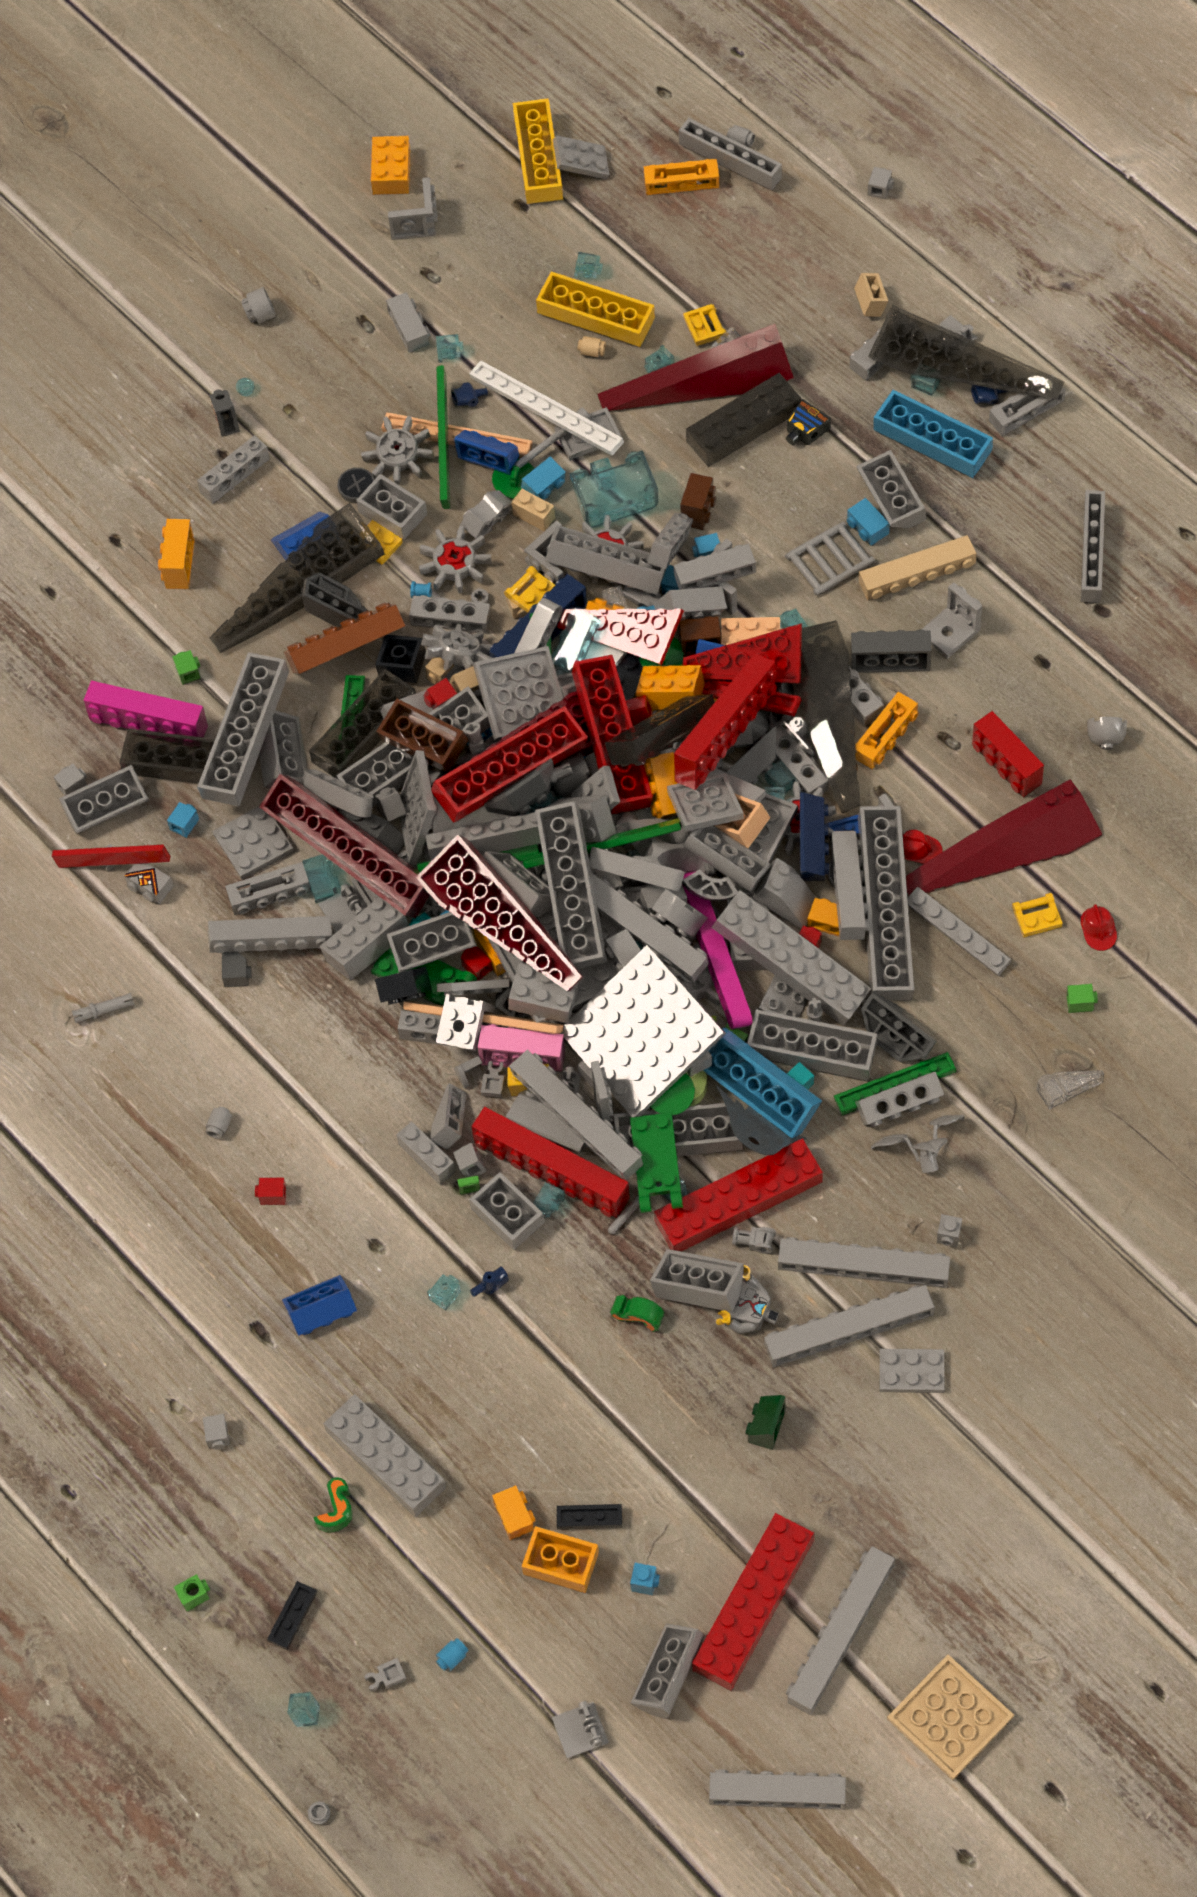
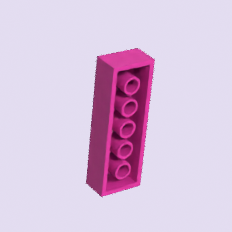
[84,680,208,746]

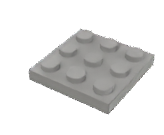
[667,773,744,832]
[212,806,294,880]

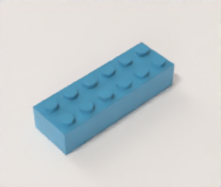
[873,390,993,478]
[703,1027,822,1138]

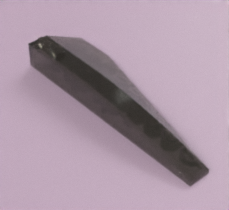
[868,305,1065,400]
[210,503,385,653]
[792,620,860,814]

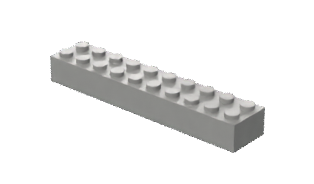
[858,806,914,1000]

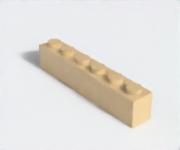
[859,535,976,601]

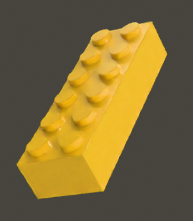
[513,98,563,204]
[536,271,655,347]

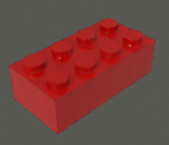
[972,711,1044,798]

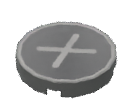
[337,467,375,503]

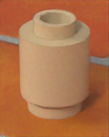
[577,336,606,357]

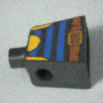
[786,399,831,445]

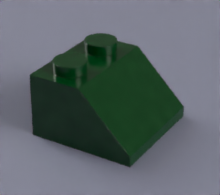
[745,1395,786,1450]

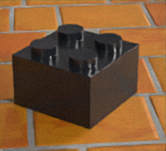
[375,635,426,683]
[375,967,432,1005]

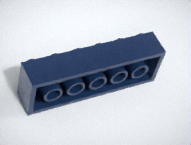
[489,574,587,658]

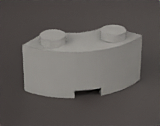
[460,490,512,538]
[682,869,738,901]
[652,889,708,938]

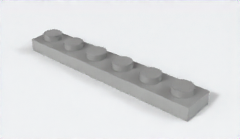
[907,887,1012,977]

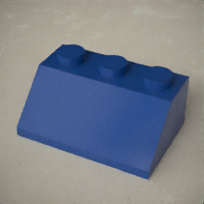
[454,430,519,475]
[271,512,340,568]
[282,1275,357,1336]

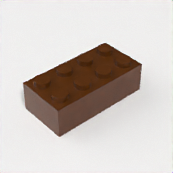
[376,699,468,773]

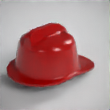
[902,829,943,864]
[1081,904,1117,951]

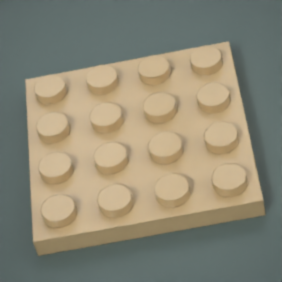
[887,1655,1014,1780]

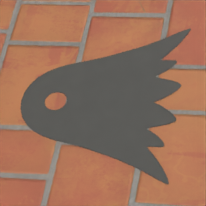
[717,1086,807,1155]

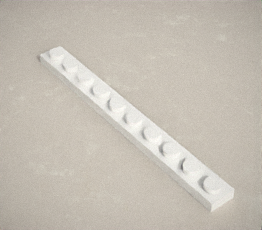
[469,361,624,456]

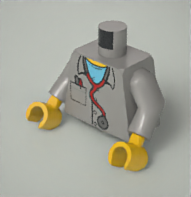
[716,1265,779,1334]

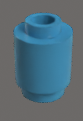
[436,1638,469,1671]

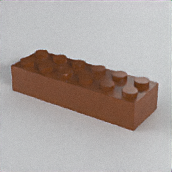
[284,602,405,674]

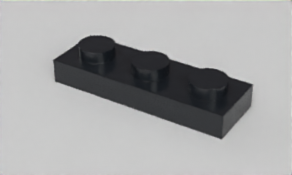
[556,1504,622,1529]
[267,1581,317,1650]

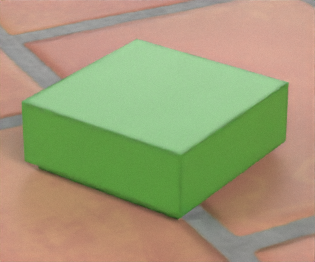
[457,1175,480,1195]

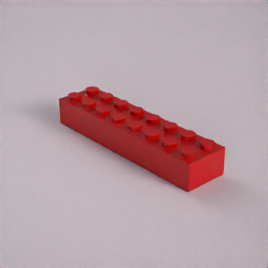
[674,653,777,790]
[572,655,653,815]
[431,706,588,823]
[471,1106,630,1218]
[654,1138,823,1252]
[692,1513,814,1691]

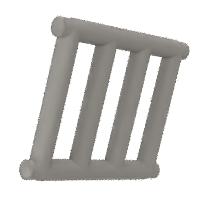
[785,521,875,596]

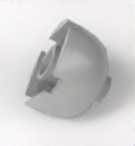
[1087,717,1127,750]

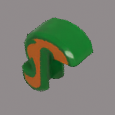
[610,1295,665,1332]
[313,1477,353,1533]

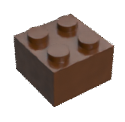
[680,473,716,530]
[679,616,721,658]

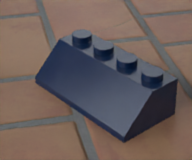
[800,792,829,881]

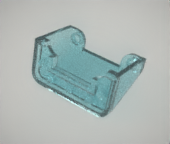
[570,450,658,528]

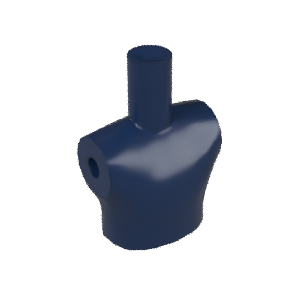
[971,378,1008,405]
[451,382,488,407]
[470,1266,509,1297]

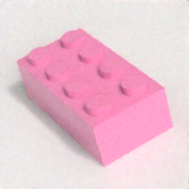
[478,1024,565,1072]

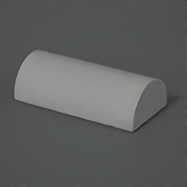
[59,765,149,834]
[683,826,771,893]
[387,912,477,973]
[631,1623,704,1718]

